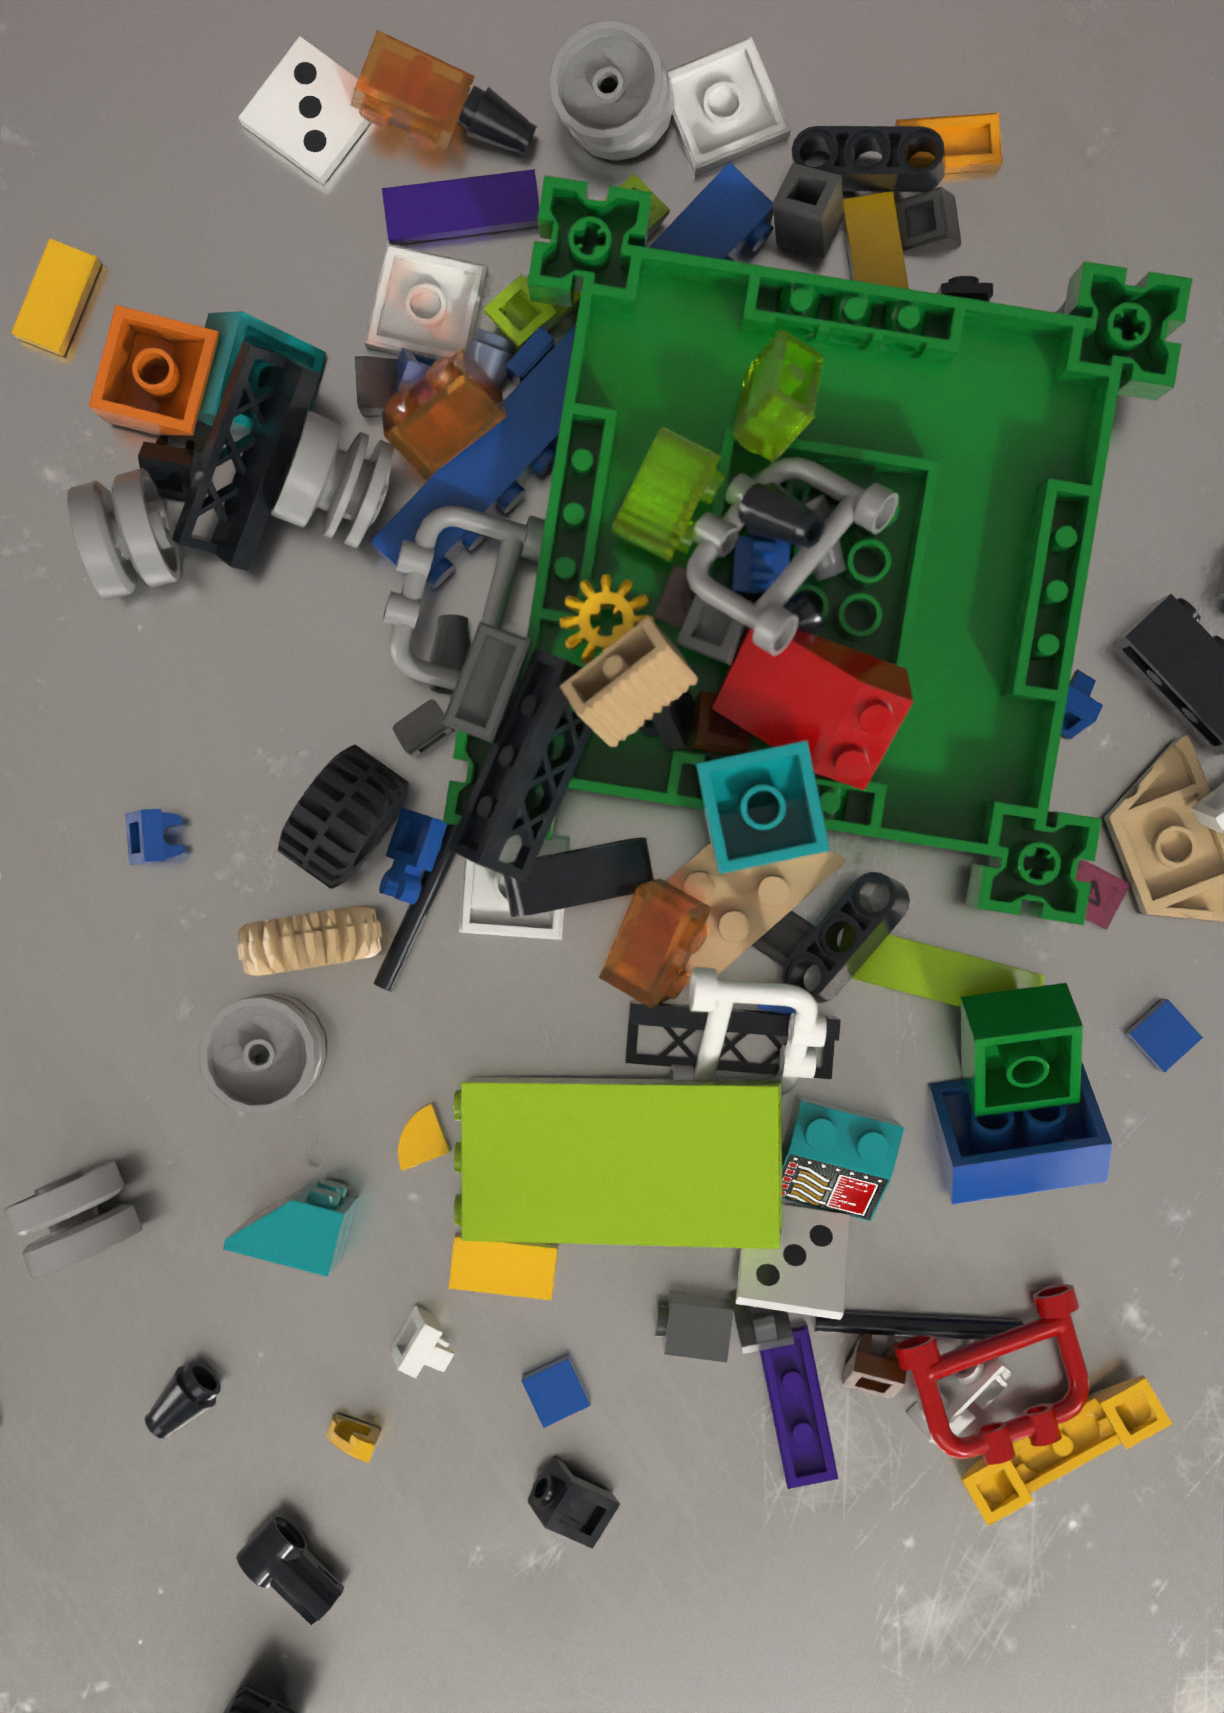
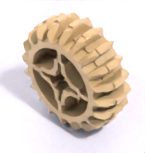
[237,905,382,977]

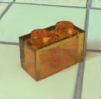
[351,30,475,150]
[382,349,507,480]
[599,878,712,1008]

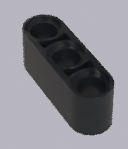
[791,126,946,192]
[503,837,655,917]
[782,872,910,1003]

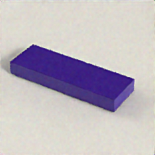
[382,169,539,245]
[759,1321,839,1489]

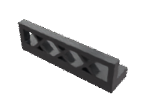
[172,340,321,571]
[448,649,592,883]
[625,1000,841,1079]

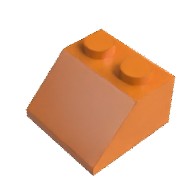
[89,305,220,435]

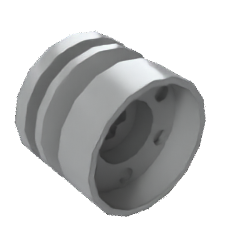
[270,411,394,548]

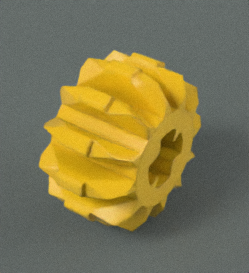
[560,574,654,665]

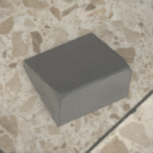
[895,186,961,254]
[355,356,413,416]
[393,699,453,758]

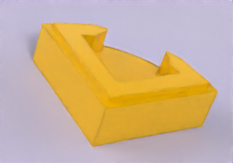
[398,1102,451,1171]
[326,1413,381,1463]

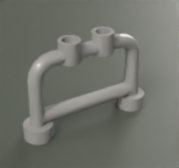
[687,457,898,656]
[382,505,545,690]

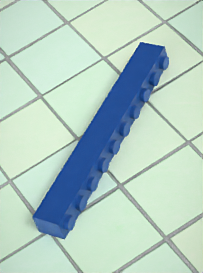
[370,162,774,590]

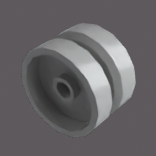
[549,19,674,161]
[67,468,180,600]
[198,993,326,1114]
[3,1161,143,1279]

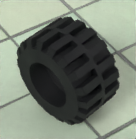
[278,745,408,889]

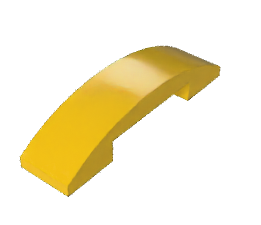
[960,1375,1172,1526]

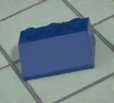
[929,1062,1112,1205]

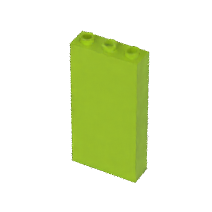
[453,1077,782,1249]

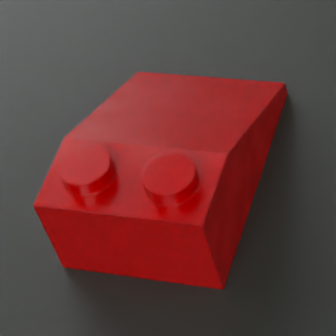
[711,627,914,790]

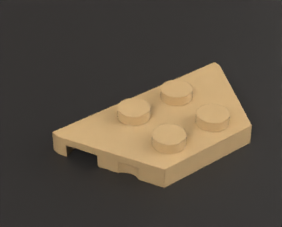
[1104,735,1224,922]
[662,841,846,986]

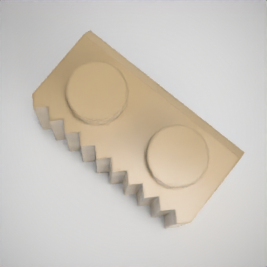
[560,616,698,747]

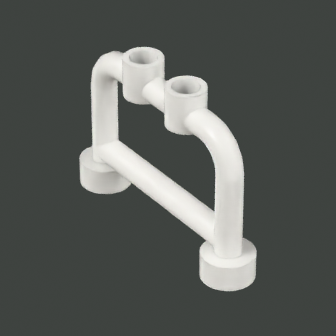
[669,967,826,1096]

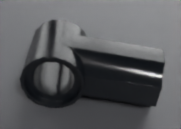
[236,1514,345,1625]

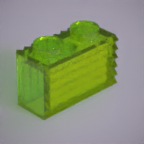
[733,330,824,461]
[612,426,725,562]

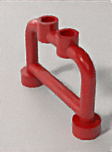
[894,1284,1090,1465]

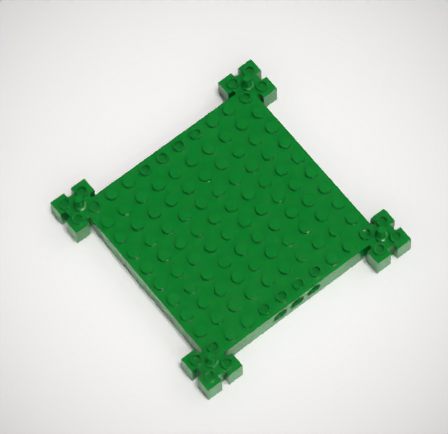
[443,175,1193,925]

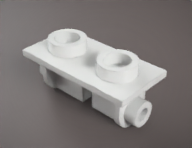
[906,1340,1013,1445]

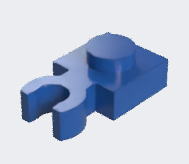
[379,807,447,904]

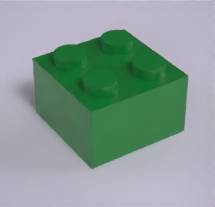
[961,983,1083,1117]

